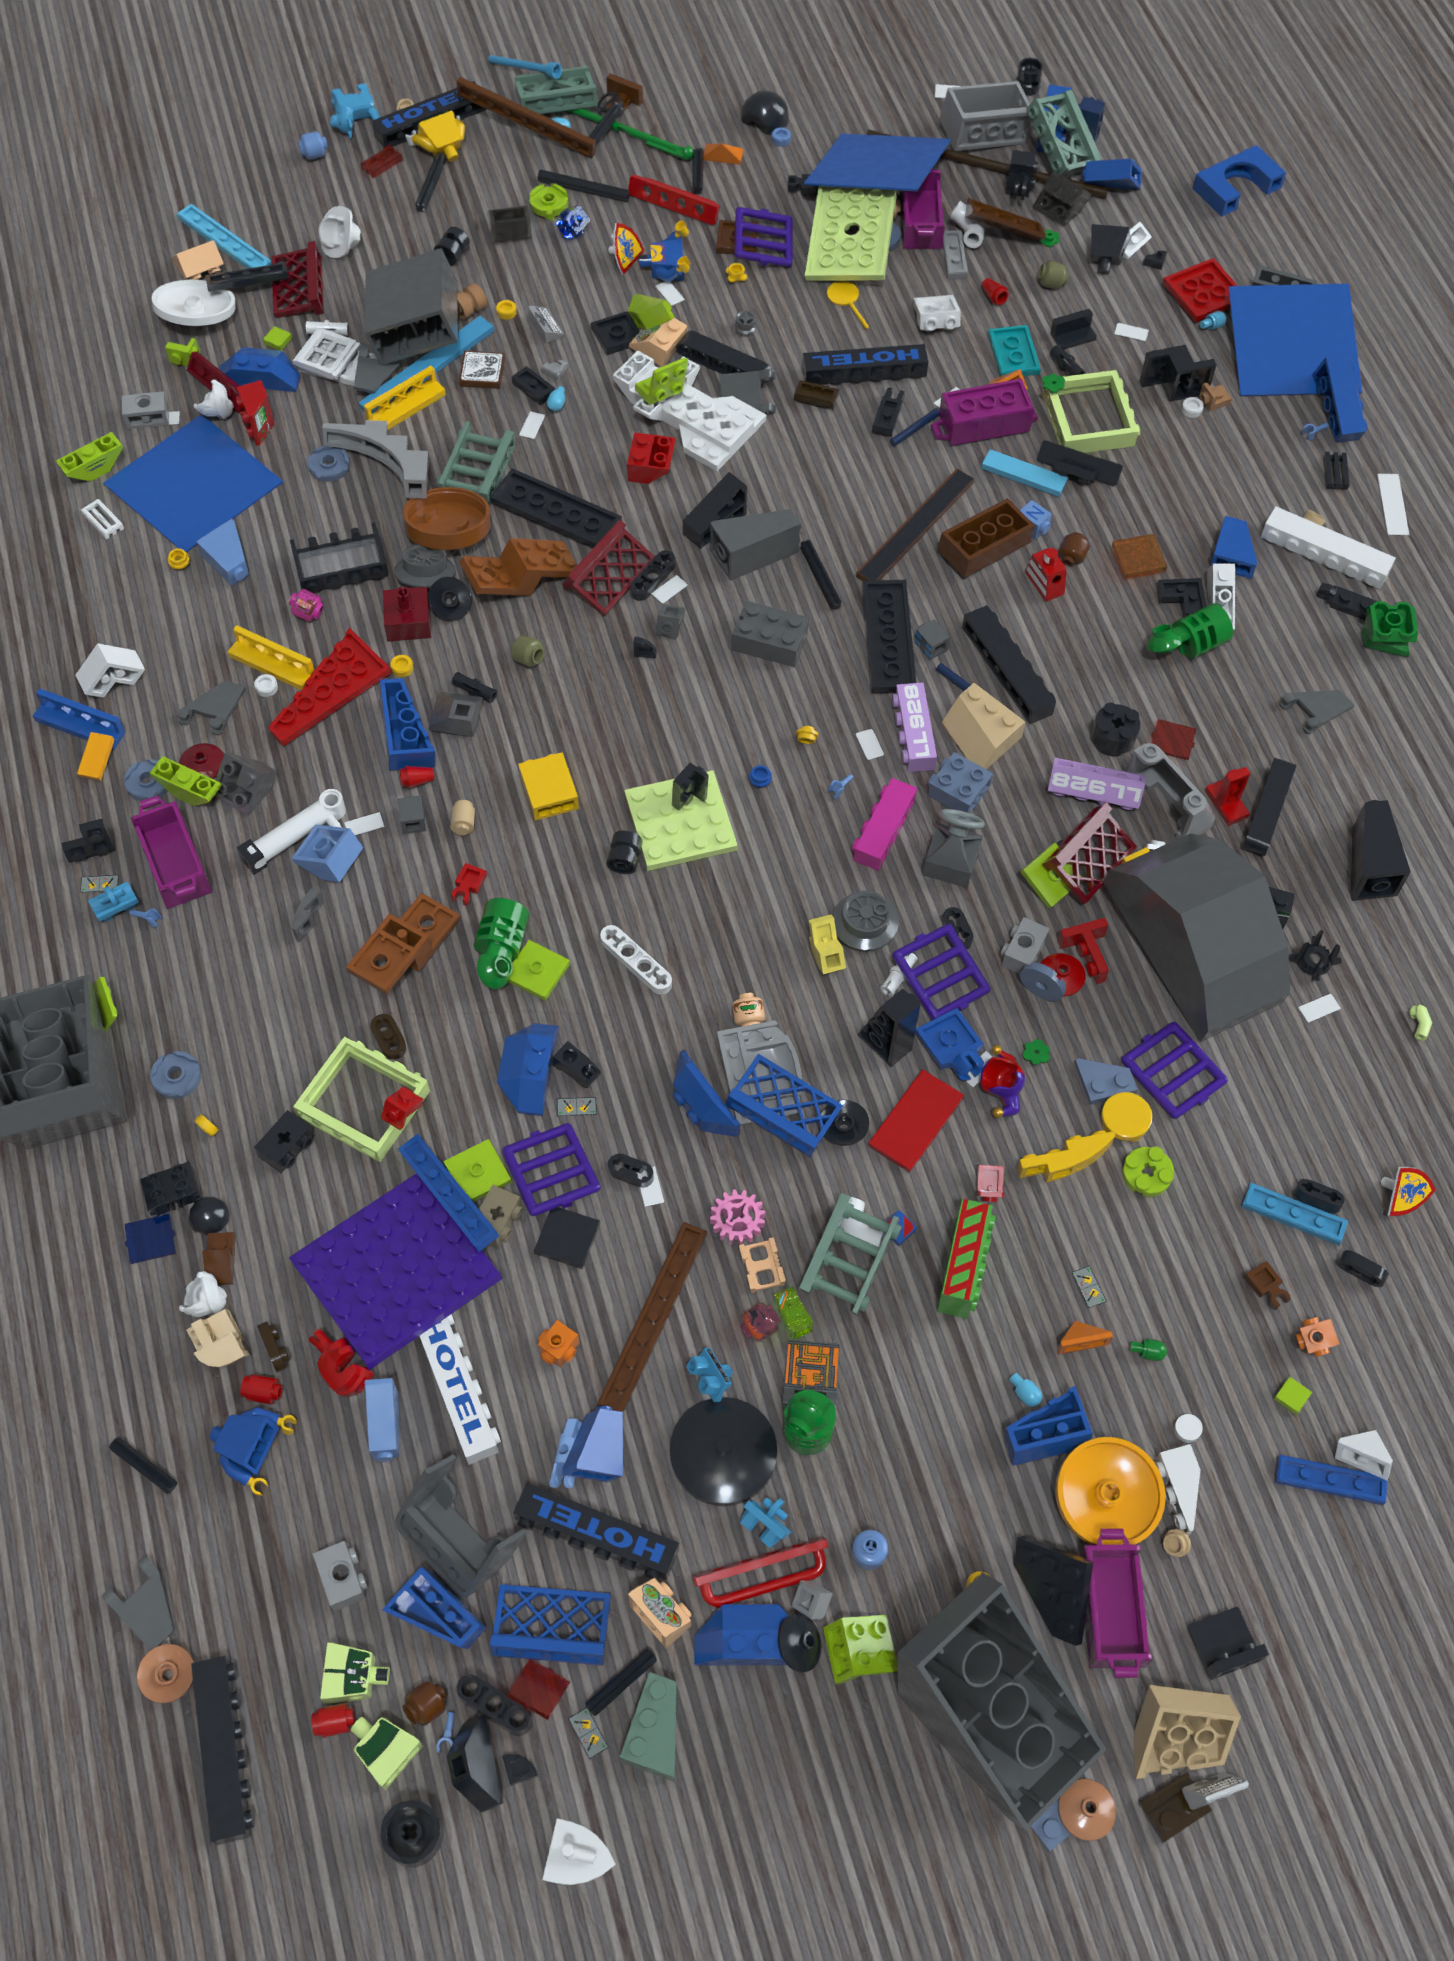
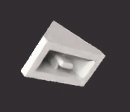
[1335,1430,1393,1480]

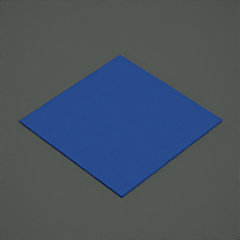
[804,134,951,191]
[1228,284,1362,396]
[103,414,283,552]

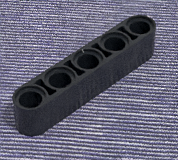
[676,330,772,388]
[1243,758,1297,856]

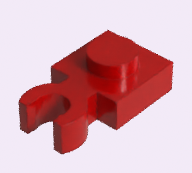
[451,863,487,906]

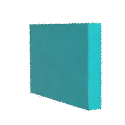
[987,325,1041,376]

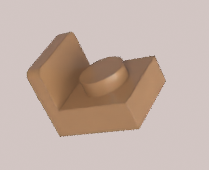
[1199,383,1232,412]

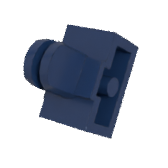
[1078,97,1106,143]

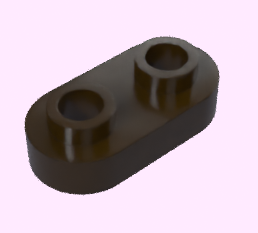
[370,1014,406,1059]
[257,1321,290,1372]

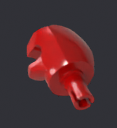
[309,1329,374,1398]

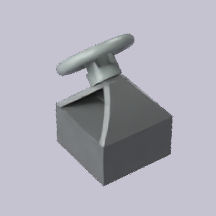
[923,809,985,888]

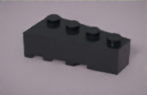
[857,988,921,1067]

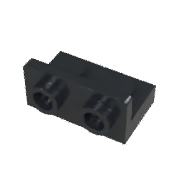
[672,763,709,810]

